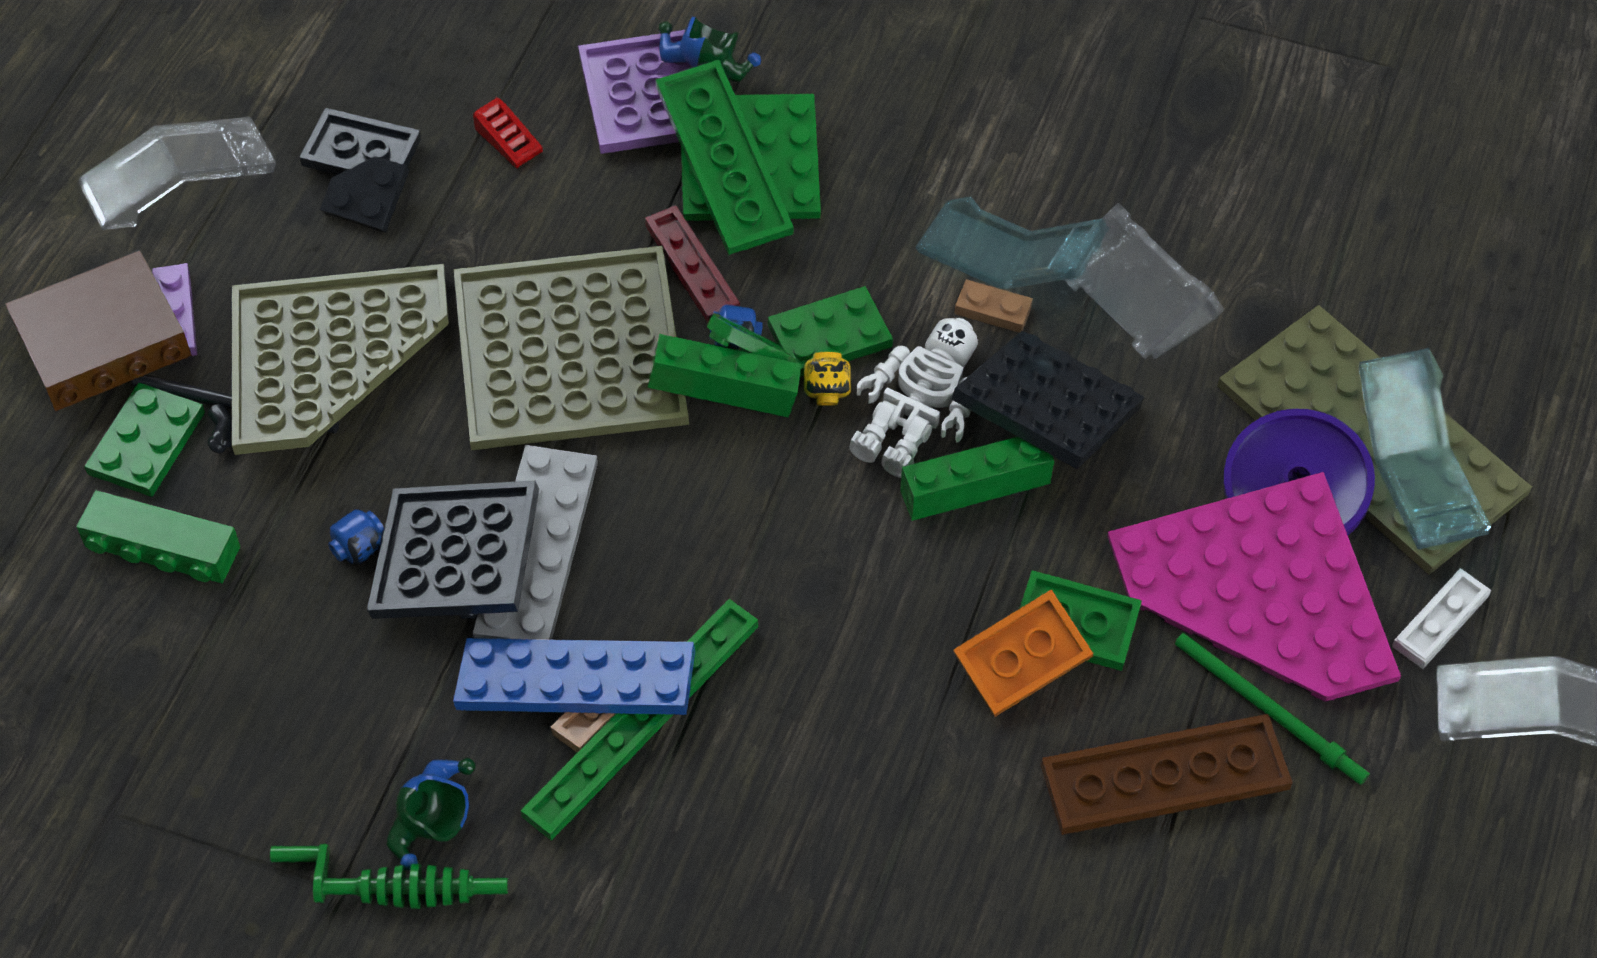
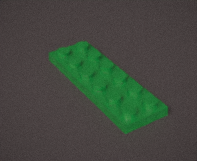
[656,60,794,255]

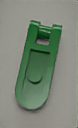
[706,313,797,363]

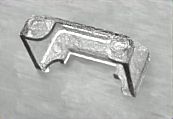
[1058,203,1224,359]

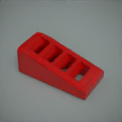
[473,97,543,169]

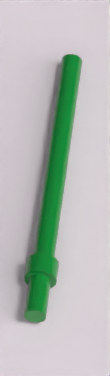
[1175,633,1370,786]

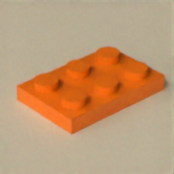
[953,589,1093,717]

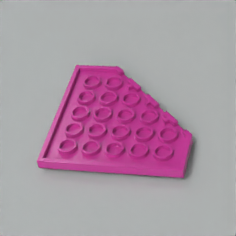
[1108,472,1401,702]

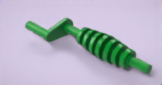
[270,844,508,909]

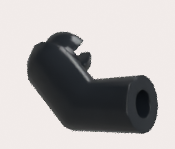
[207,404,232,454]

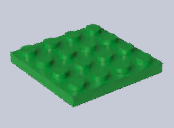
[681,94,821,221]

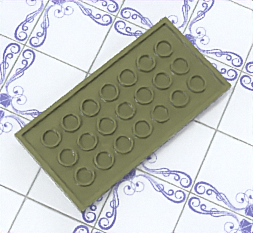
[1217,305,1532,575]

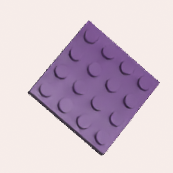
[578,30,693,154]

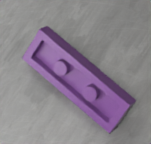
[152,263,197,356]

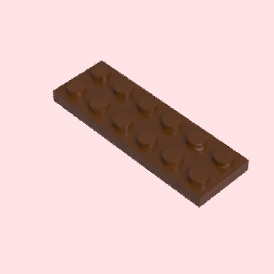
[1041,714,1293,835]

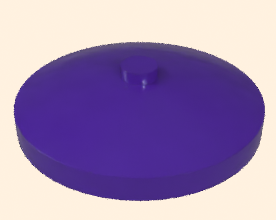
[1223,409,1375,535]

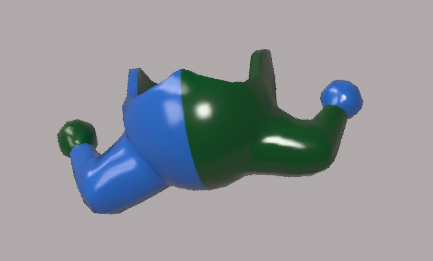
[658,16,761,82]
[387,758,476,870]

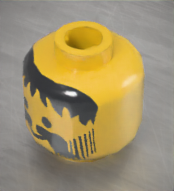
[804,352,851,406]

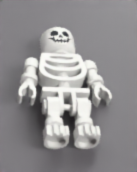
[849,318,978,478]

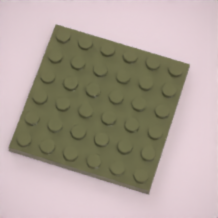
[453,246,689,450]

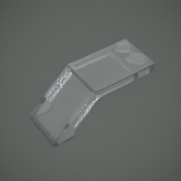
[79,117,276,230]
[1437,656,1597,746]

